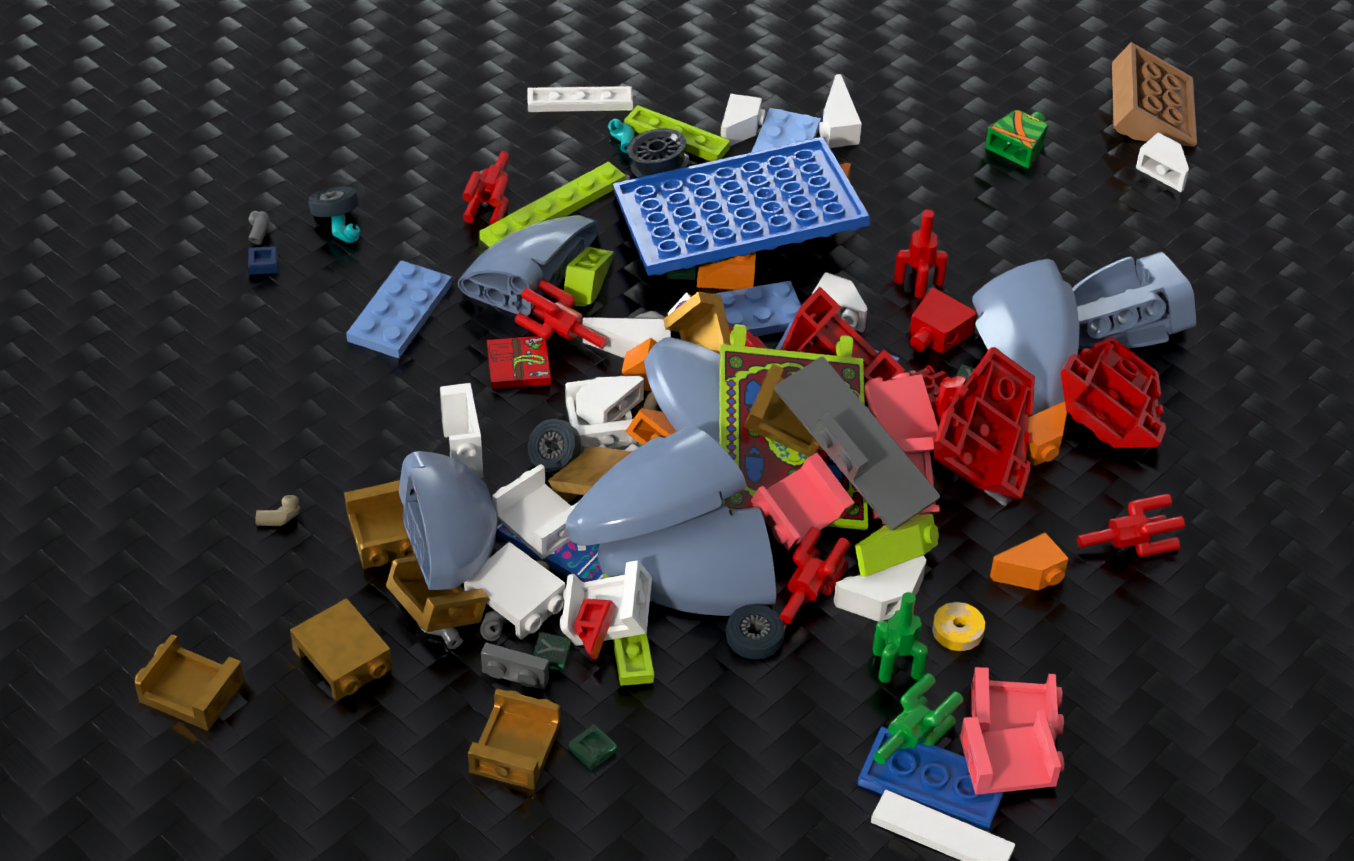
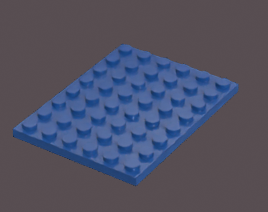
[613,137,870,276]

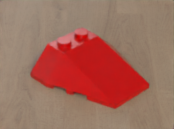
[780,287,905,403]
[1060,336,1166,448]
[934,347,1035,499]

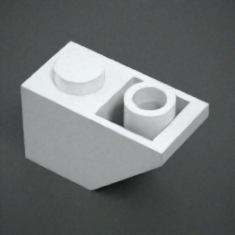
[812,272,867,332]

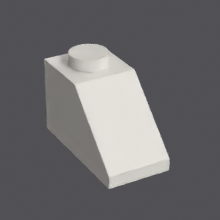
[721,94,765,146]
[1136,133,1189,192]
[576,376,644,424]

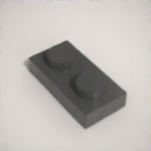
[481,643,549,690]

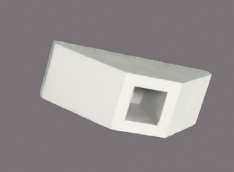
[834,555,926,622]

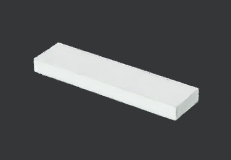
[528,86,633,112]
[871,789,1015,861]

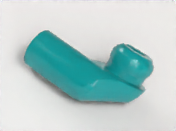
[608,119,635,153]
[332,214,361,243]

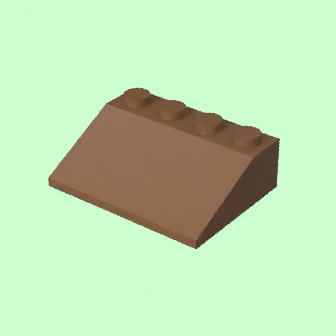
[1112,42,1197,147]

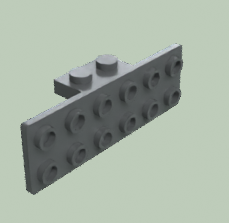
[775,357,940,530]

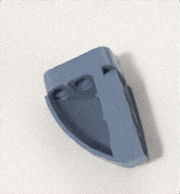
[458,215,598,316]
[1072,252,1196,349]
[972,259,1079,415]
[644,337,720,443]
[566,426,746,546]
[399,451,497,590]
[597,504,776,616]

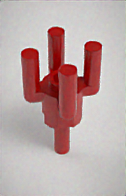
[462,151,510,225]
[893,210,948,299]
[515,280,608,349]
[1077,494,1185,557]
[779,527,850,624]

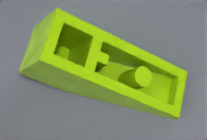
[564,247,614,306]
[855,514,939,577]

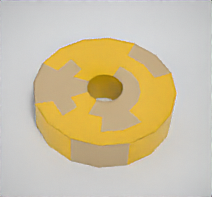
[932,602,985,651]

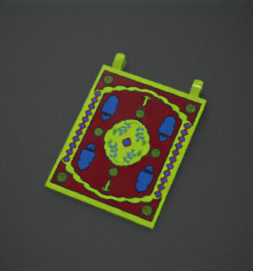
[719,324,868,530]

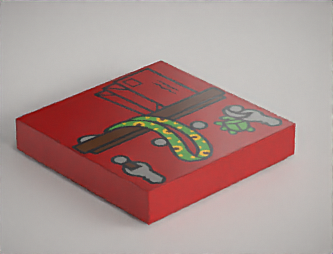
[487,336,551,389]

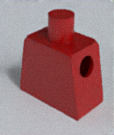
[909,287,977,353]

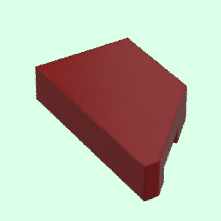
[573,598,617,659]

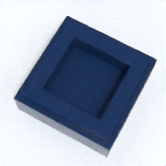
[248,246,278,275]

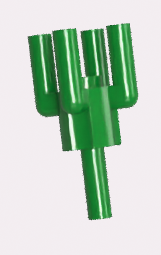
[872,592,928,683]
[873,673,963,765]

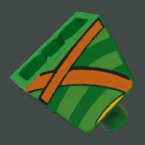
[985,110,1048,169]

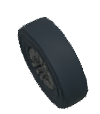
[308,186,359,217]
[528,419,582,474]
[726,604,785,660]

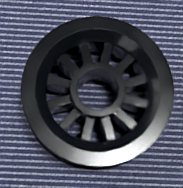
[627,128,689,178]

